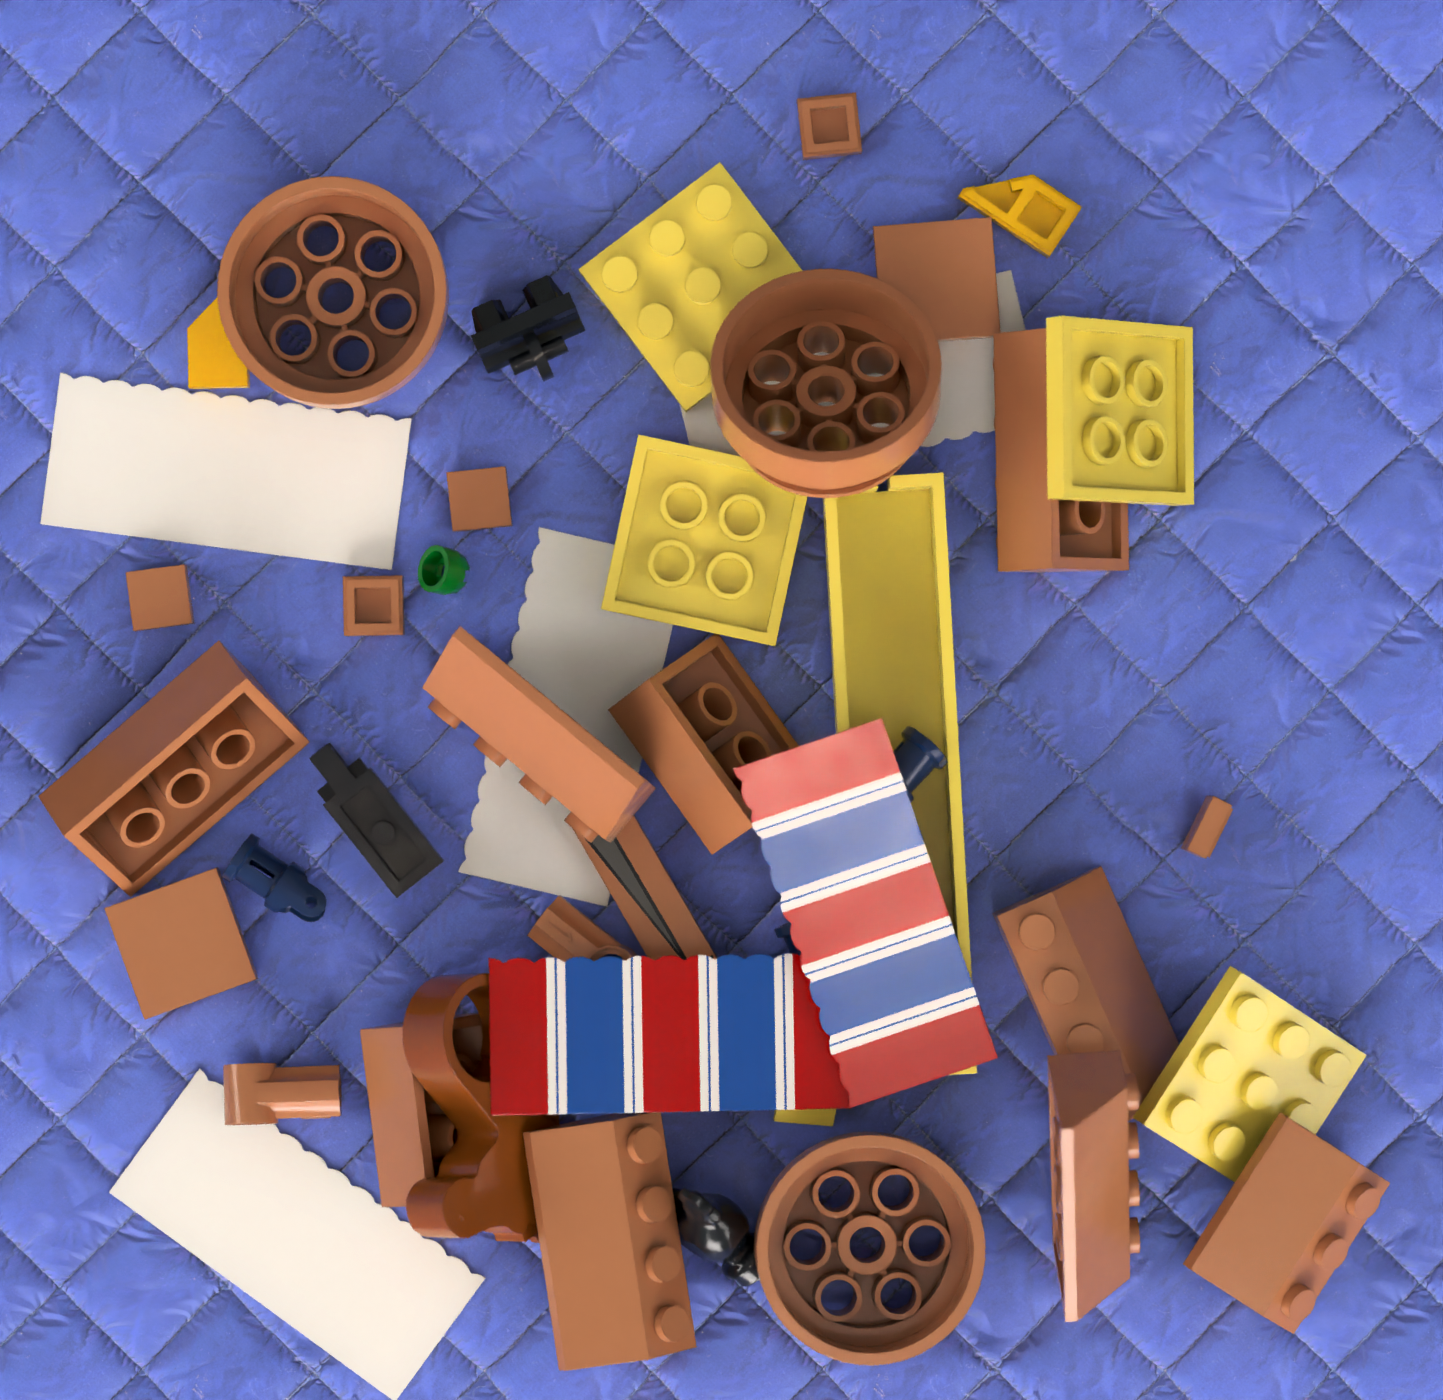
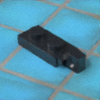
[309,743,444,898]

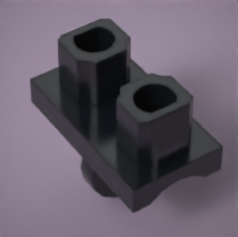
[471,275,585,382]

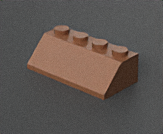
[993,328,1129,572]
[422,626,656,843]
[38,640,310,897]
[992,866,1179,1121]
[1047,1050,1140,1322]
[523,1112,697,1371]

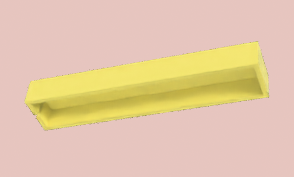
[823,473,977,1075]

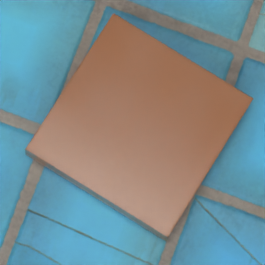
[873,217,1001,342]
[104,867,258,1020]

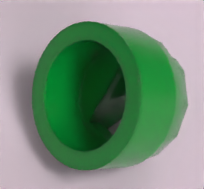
[418,545,470,595]

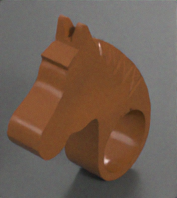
[402,973,560,1243]

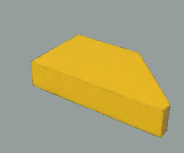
[958,174,1082,258]
[187,298,250,389]

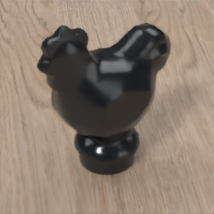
[672,1187,759,1286]

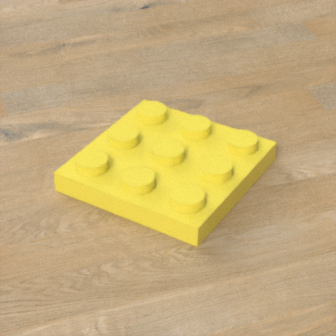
[578,162,803,412]
[1046,316,1194,506]
[601,434,807,646]
[1133,966,1367,1182]

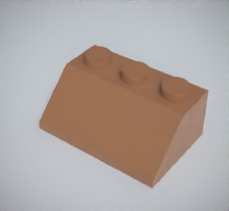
[608,634,799,855]
[360,1012,483,1207]
[1183,1112,1390,1334]

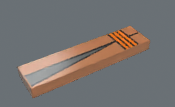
[572,815,718,960]

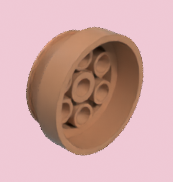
[217,176,449,409]
[711,269,941,498]
[754,1131,986,1365]

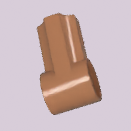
[527,895,638,962]
[223,1063,342,1125]

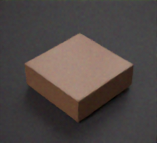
[797,92,862,160]
[446,466,512,532]
[125,564,195,631]
[343,575,405,636]
[1181,795,1233,859]

